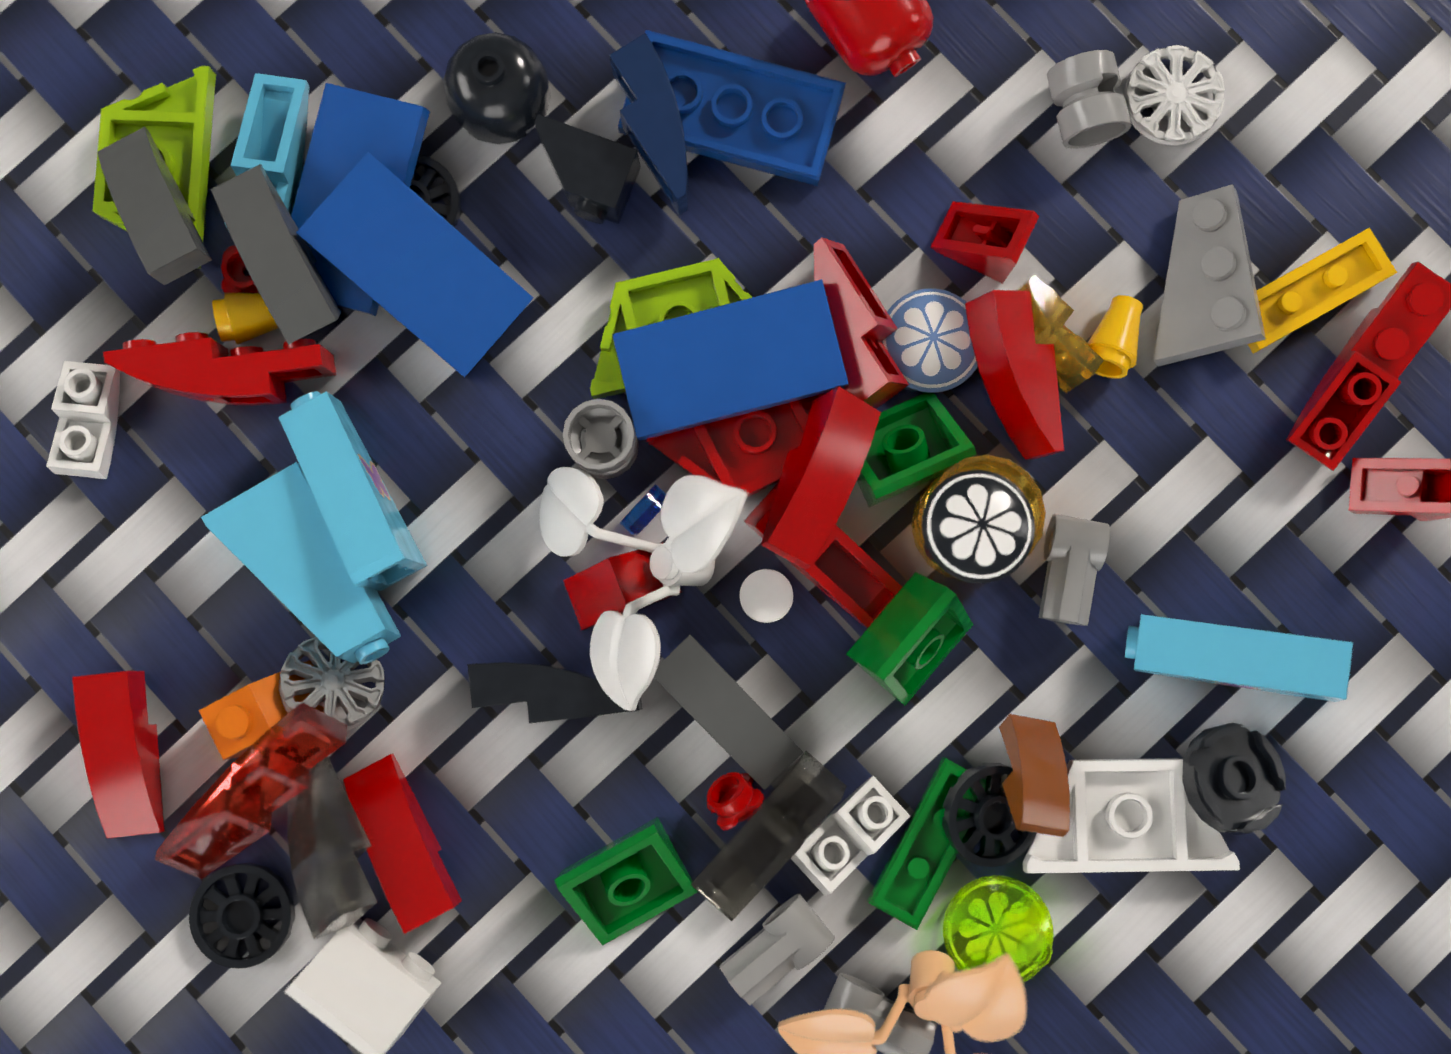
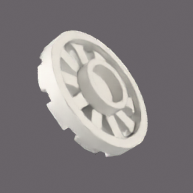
[1124,45,1225,145]

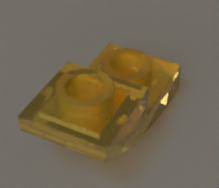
[1017,275,1104,393]

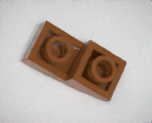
[999,714,1070,837]

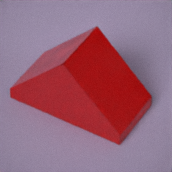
[931,201,1039,284]
[563,543,682,631]

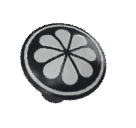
[922,470,1035,583]

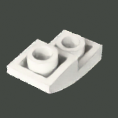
[46,361,120,479]
[788,776,910,896]

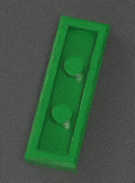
[867,757,986,930]

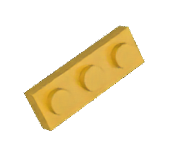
[1247,227,1397,354]

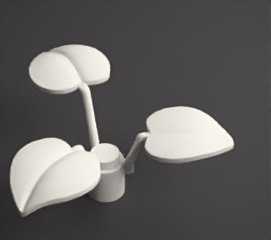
[539,467,748,711]

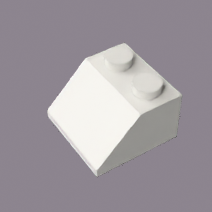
[285,917,442,1054]

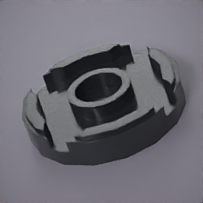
[1182,723,1286,835]

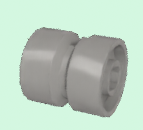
[1046,50,1132,149]
[563,399,639,479]

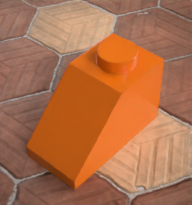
[198,660,324,760]

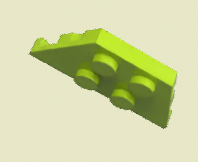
[92,66,216,269]
[590,258,752,399]

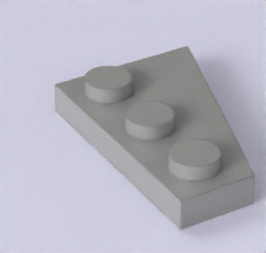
[1153,184,1266,367]

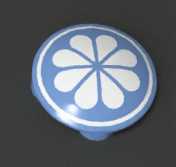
[882,289,978,393]

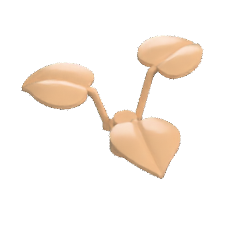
[778,950,1026,1054]

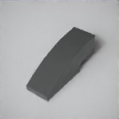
[97,127,212,285]
[211,164,341,344]
[654,635,804,790]

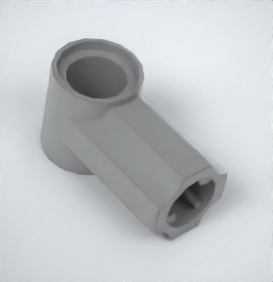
[1039,514,1110,626]
[720,894,835,1005]
[824,972,937,1054]

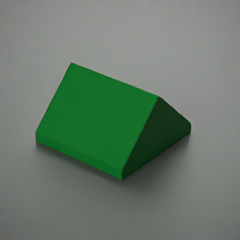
[857,392,977,507]
[846,572,973,706]
[554,817,698,946]

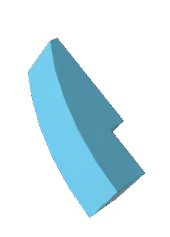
[224,73,309,229]

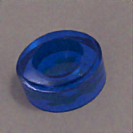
[620,484,666,535]

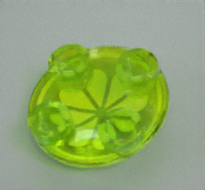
[943,875,1053,983]

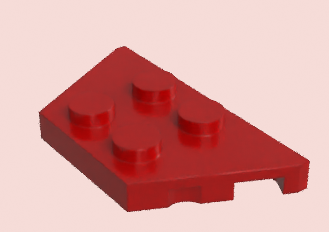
[645,393,825,498]

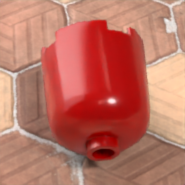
[805,0,934,77]

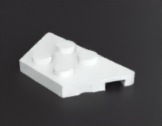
[1023,758,1240,873]

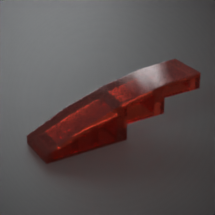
[155,702,347,879]

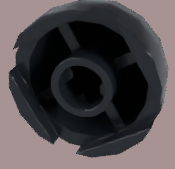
[444,32,551,144]

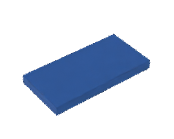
[618,30,846,186]
[291,83,430,316]
[296,151,533,377]
[612,279,849,441]

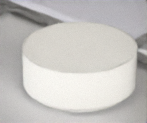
[740,569,793,623]

